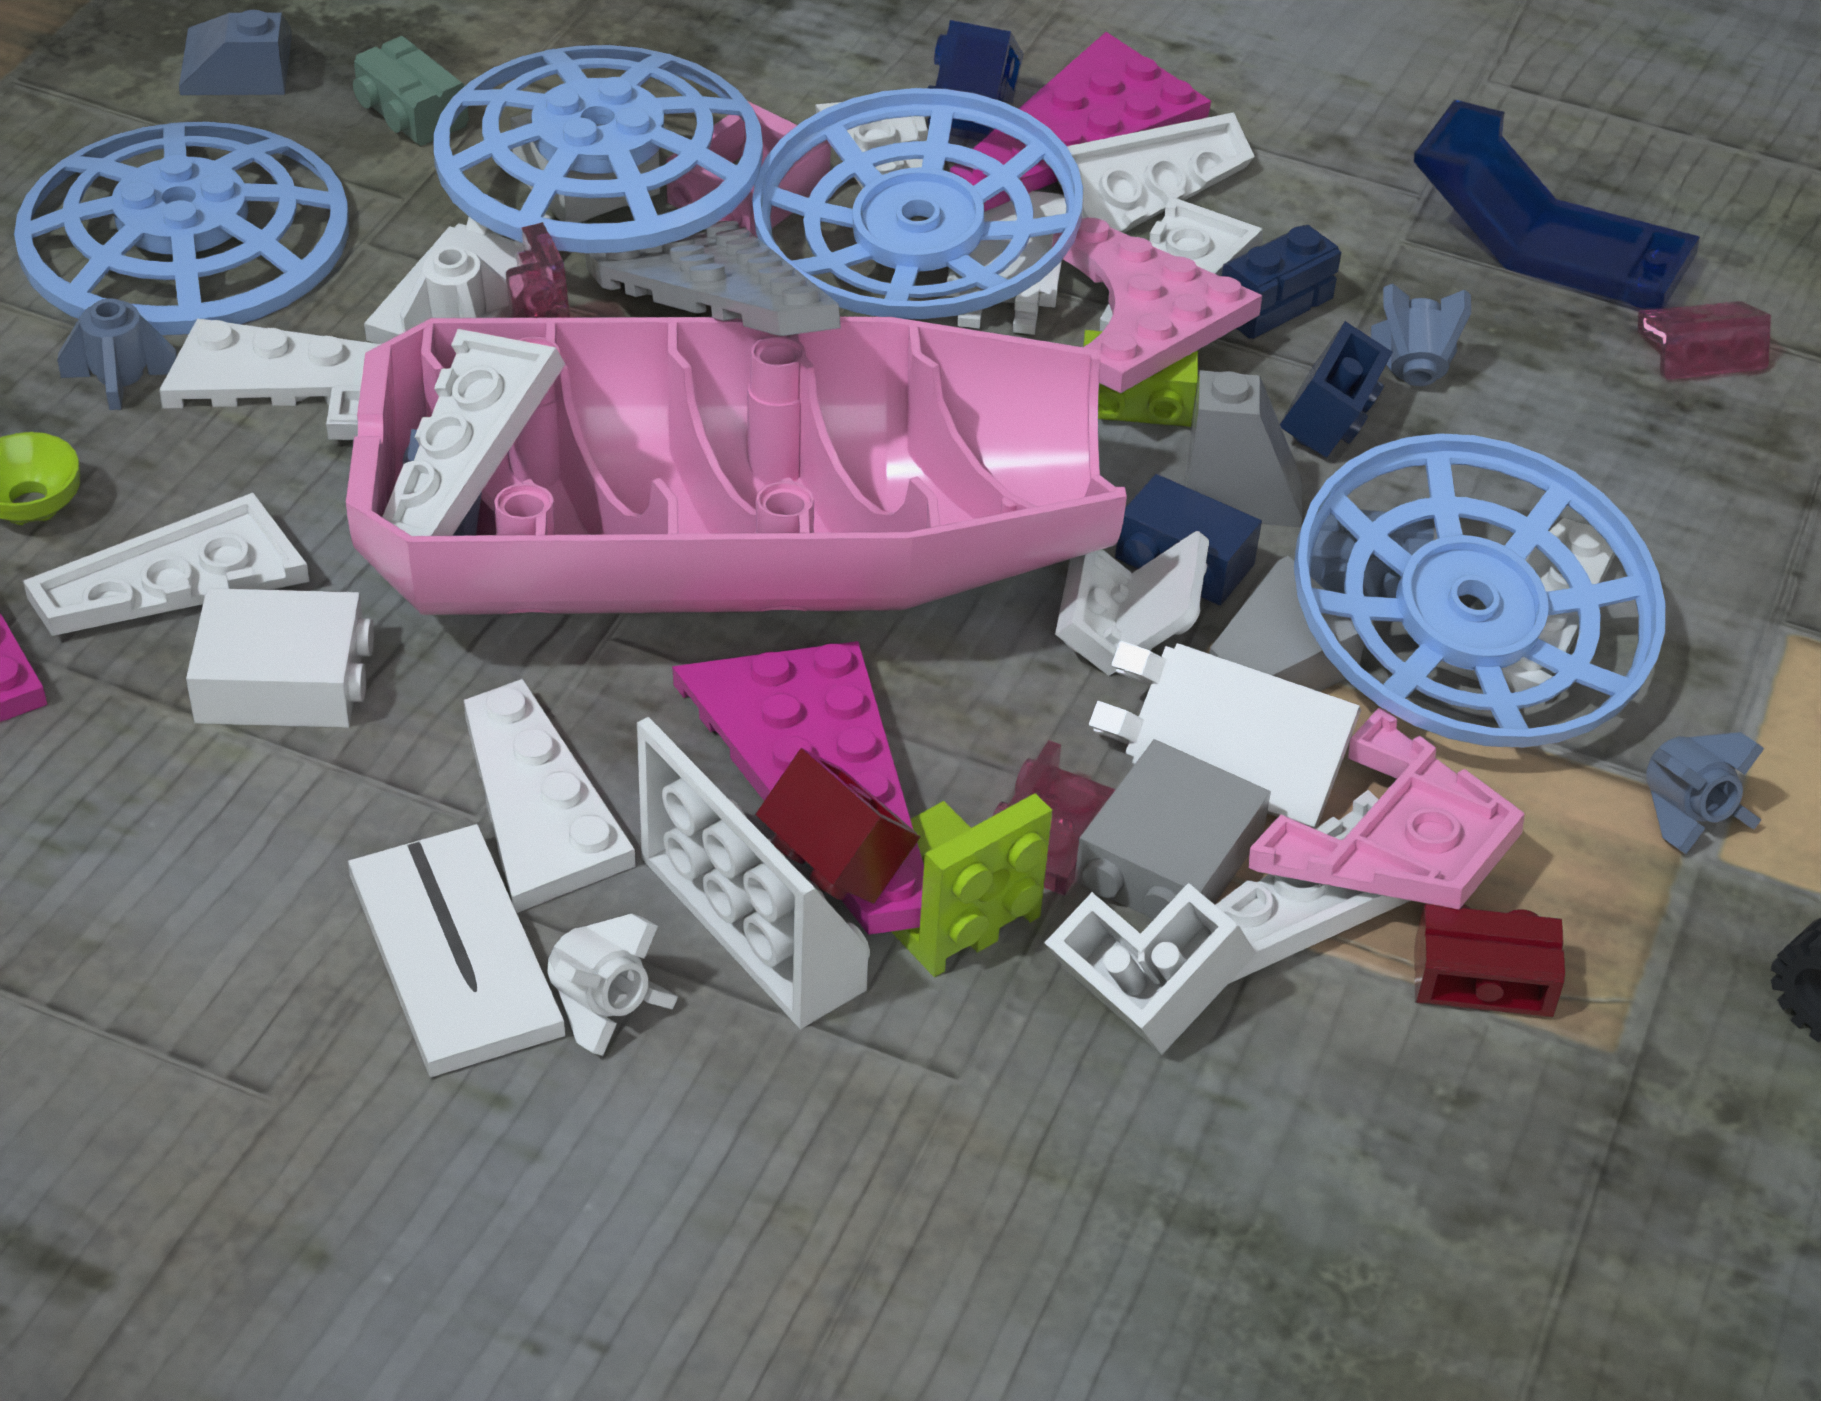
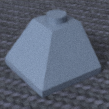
[179,10,292,95]

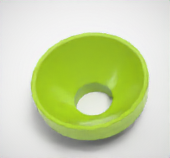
[0,432,80,525]

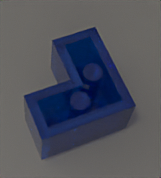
[927,20,1024,141]

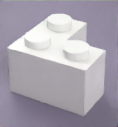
[1044,883,1256,1055]

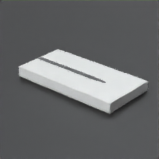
[348,824,565,1078]

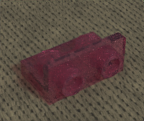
[505,222,570,318]
[1638,301,1771,379]
[993,740,1116,896]

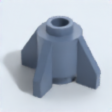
[1371,284,1471,386]
[57,298,177,410]
[1646,732,1765,854]

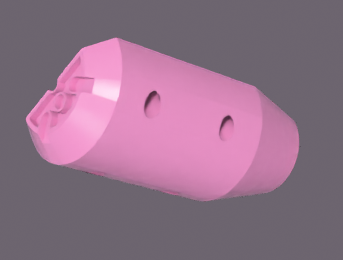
[346,317,1127,615]

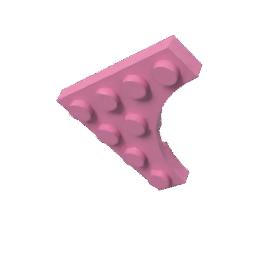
[1052,217,1262,393]

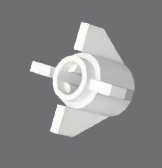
[400,246,513,332]
[548,914,678,1056]

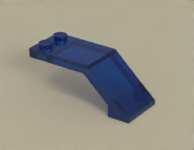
[1413,99,1700,312]

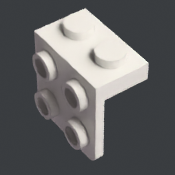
[1055,531,1209,676]

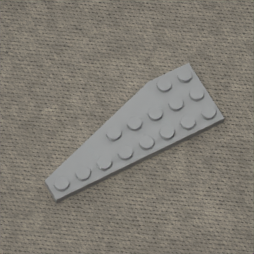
[585,221,841,336]

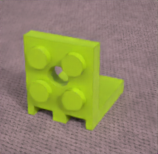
[891,793,1052,977]

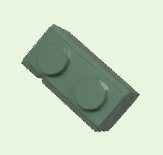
[353,36,469,146]

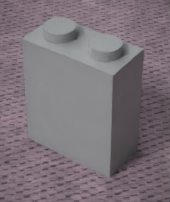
[1074,739,1271,920]

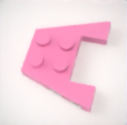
[1249,708,1525,909]

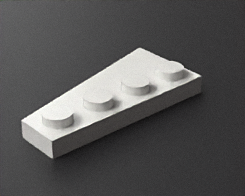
[159,318,381,408]
[23,493,309,636]

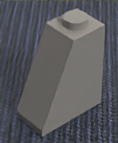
[1184,370,1302,527]
[1209,556,1364,692]

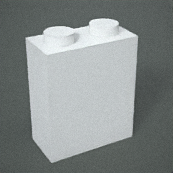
[186,588,374,728]

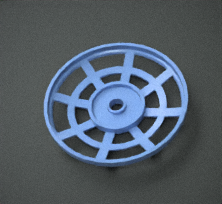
[434,45,763,253]
[752,88,1083,319]
[14,122,349,335]
[1294,434,1665,748]

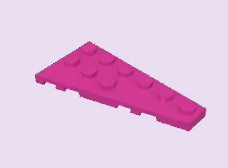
[950,32,1211,212]
[672,641,924,935]

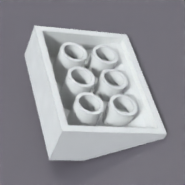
[637,717,870,1030]

